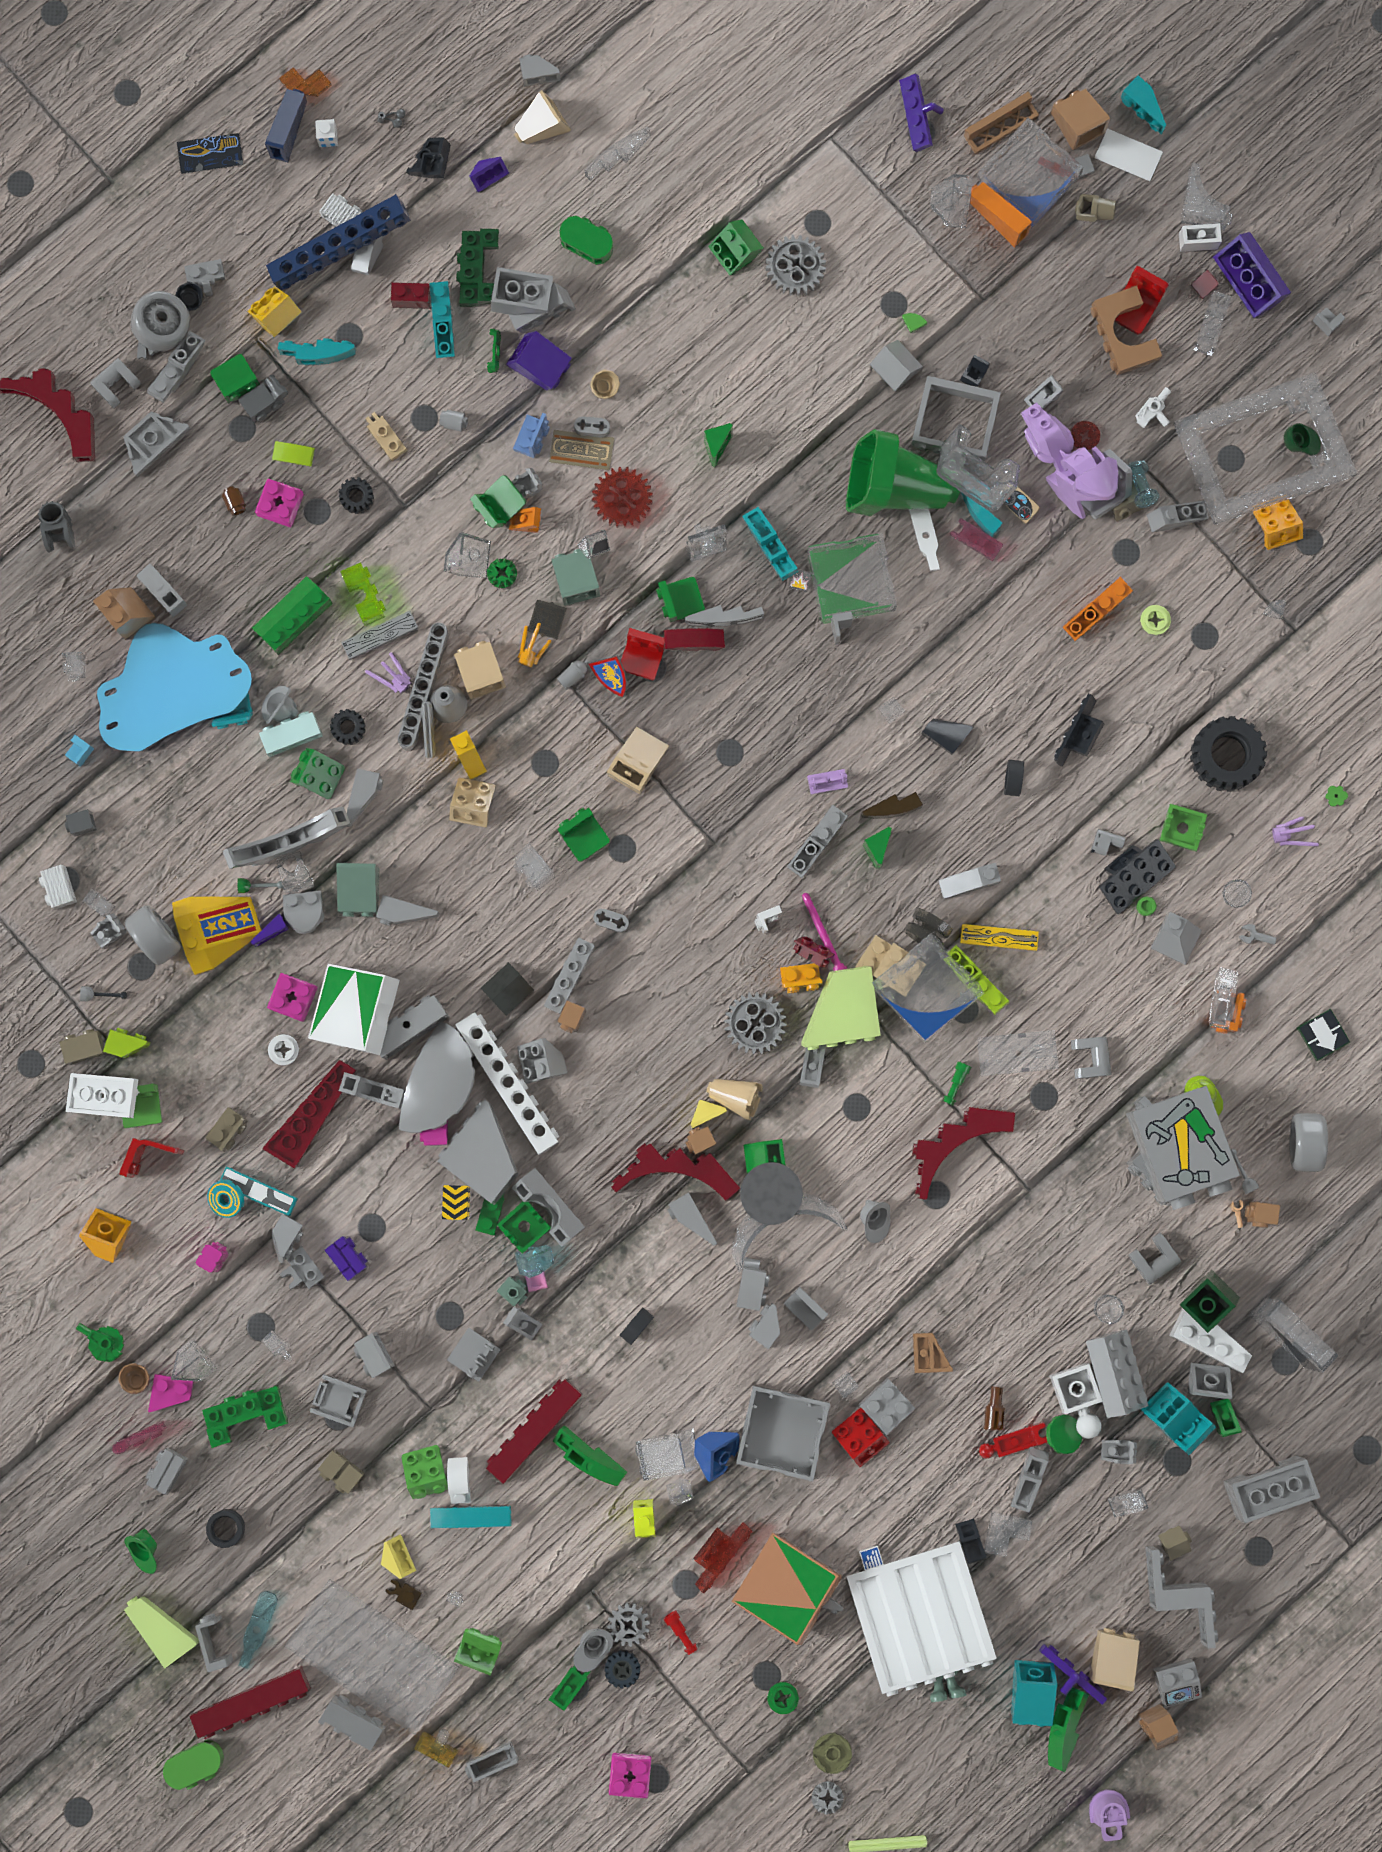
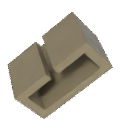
[59,1029,106,1065]
[318,1449,365,1494]

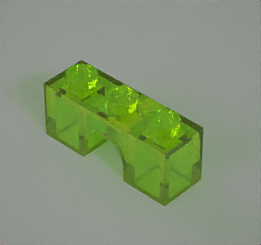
[340,562,386,626]

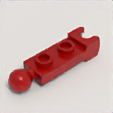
[979,1422,1048,1459]

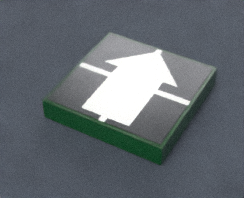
[1297,1009,1350,1061]

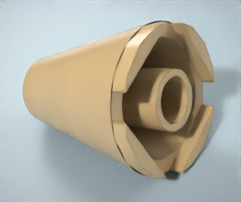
[707,1079,763,1120]

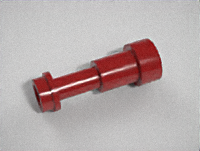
[663,1610,698,1655]

